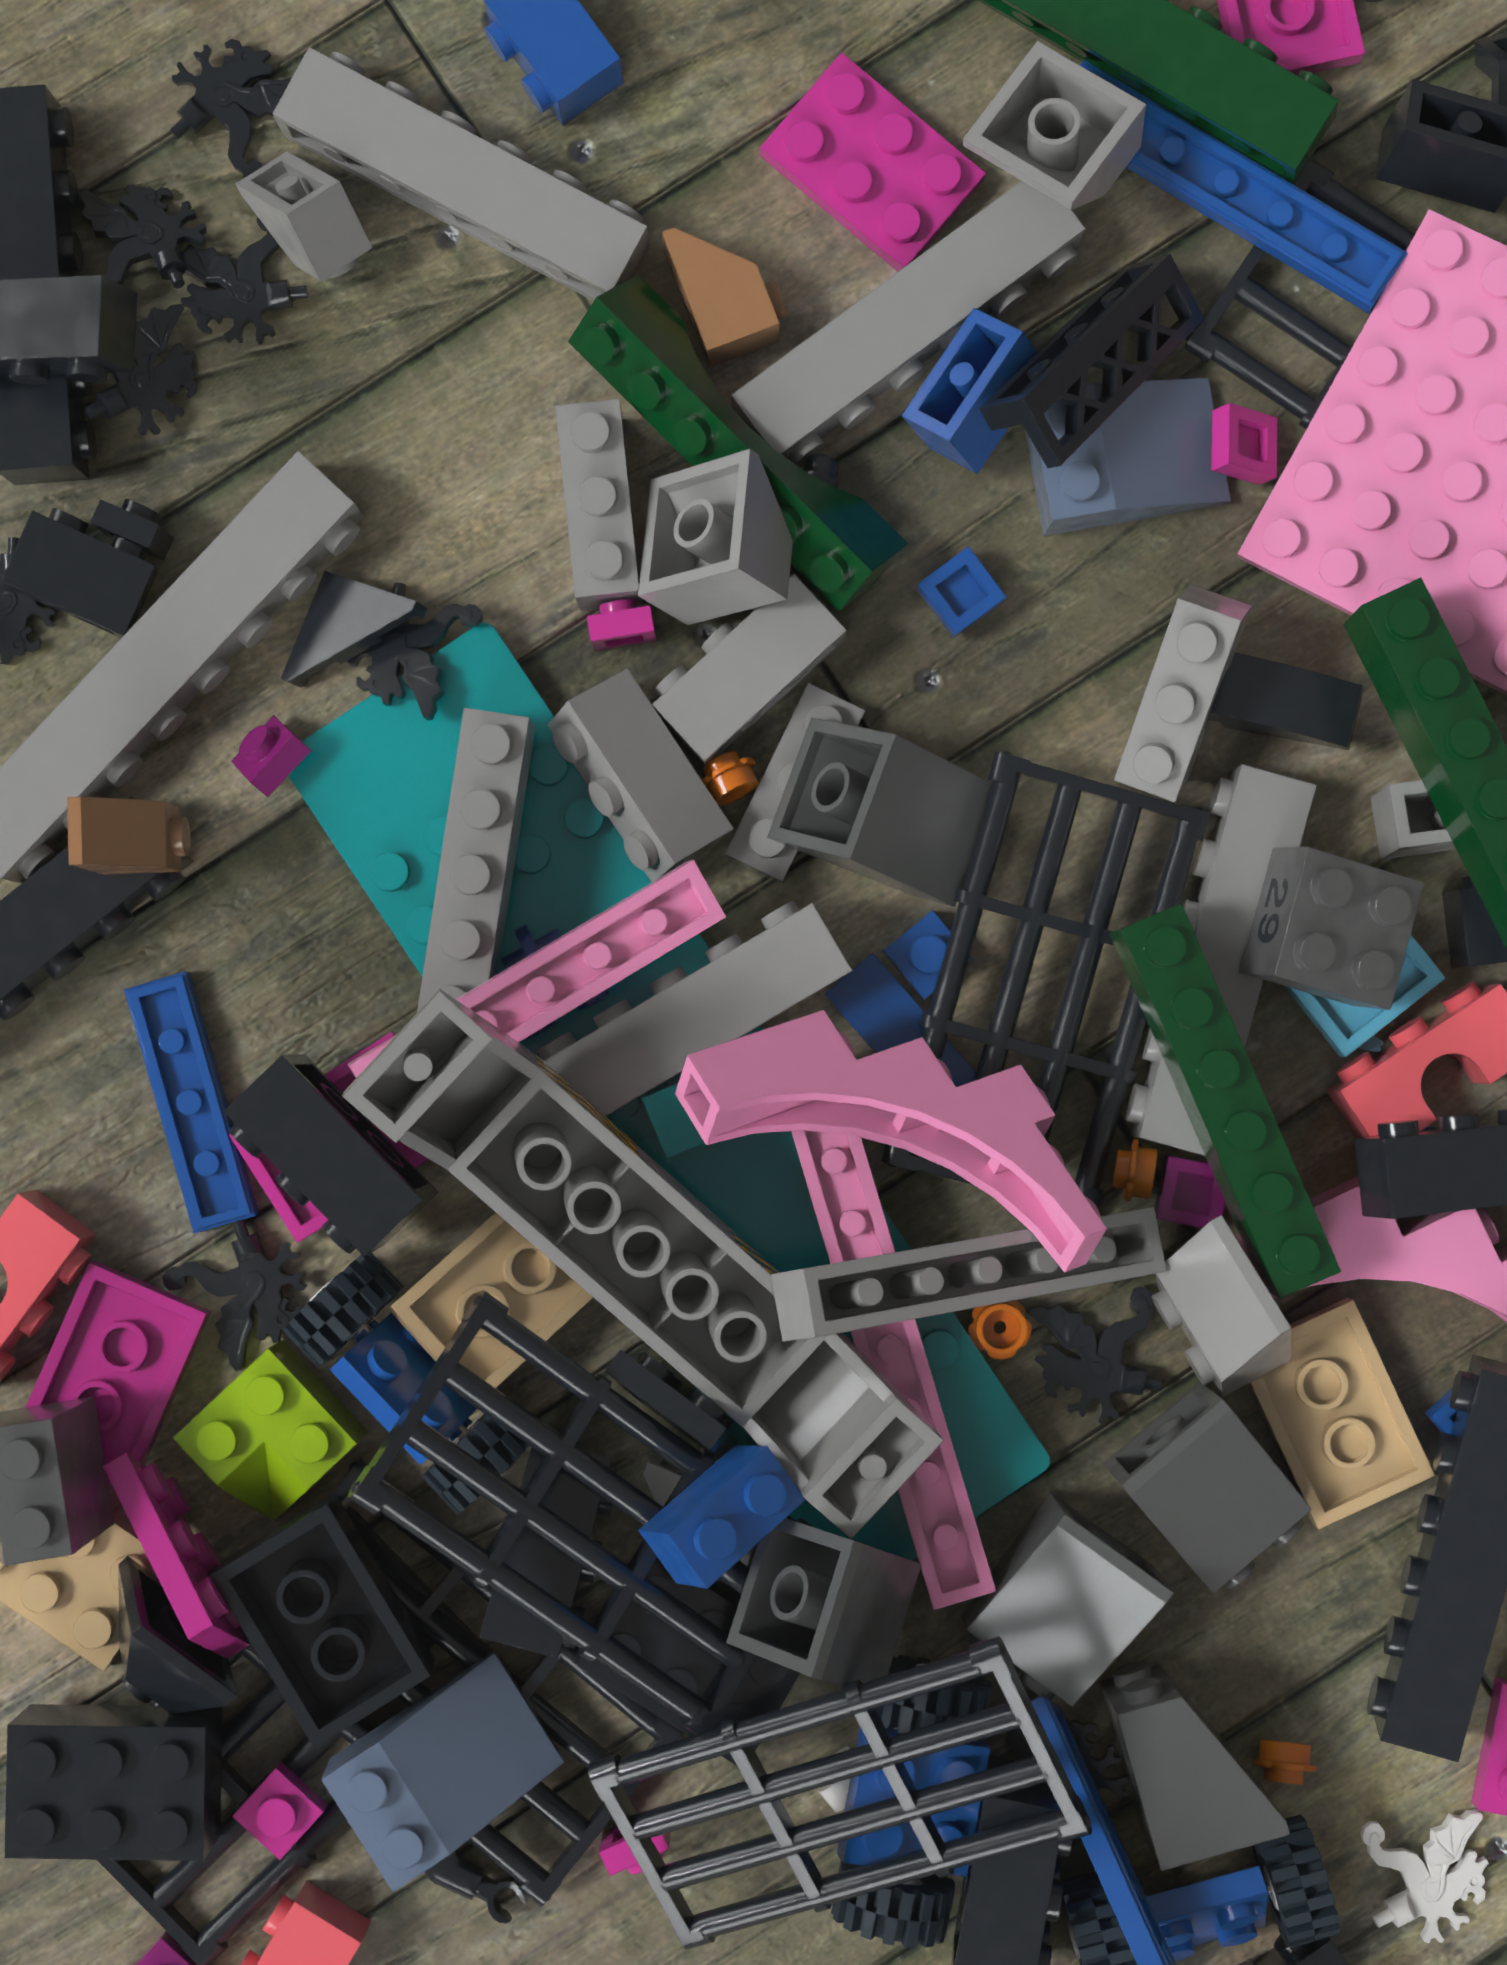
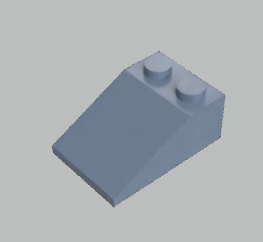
[1024,378,1231,536]
[321,1650,564,1892]

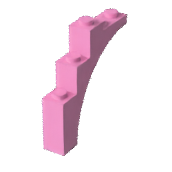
[675,1010,1107,1273]
[1233,1176,1507,1323]

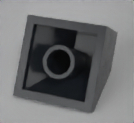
[118,1556,237,1714]

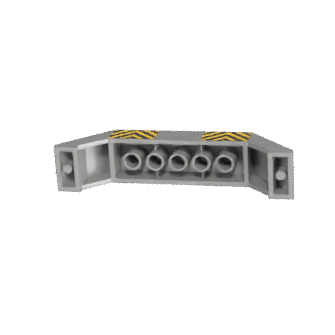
[342,989,944,1539]

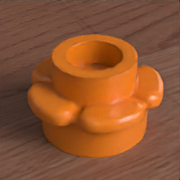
[702,751,759,807]
[1112,1139,1157,1202]
[968,1300,1032,1360]
[1252,1739,1317,1785]

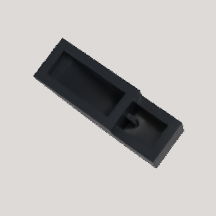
[1207,653,1364,750]

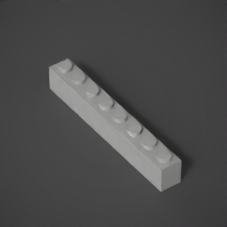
[0,451,364,883]

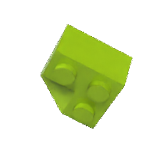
[173,1339,369,1521]

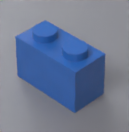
[484,0,624,126]
[902,308,1037,474]
[638,1445,806,1589]

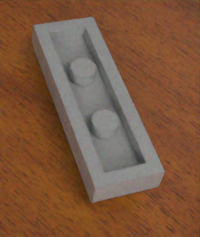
[725,683,865,883]

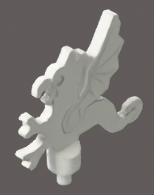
[1361,1809,1489,1943]

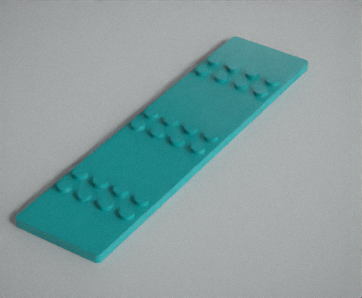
[288,623,1050,1561]

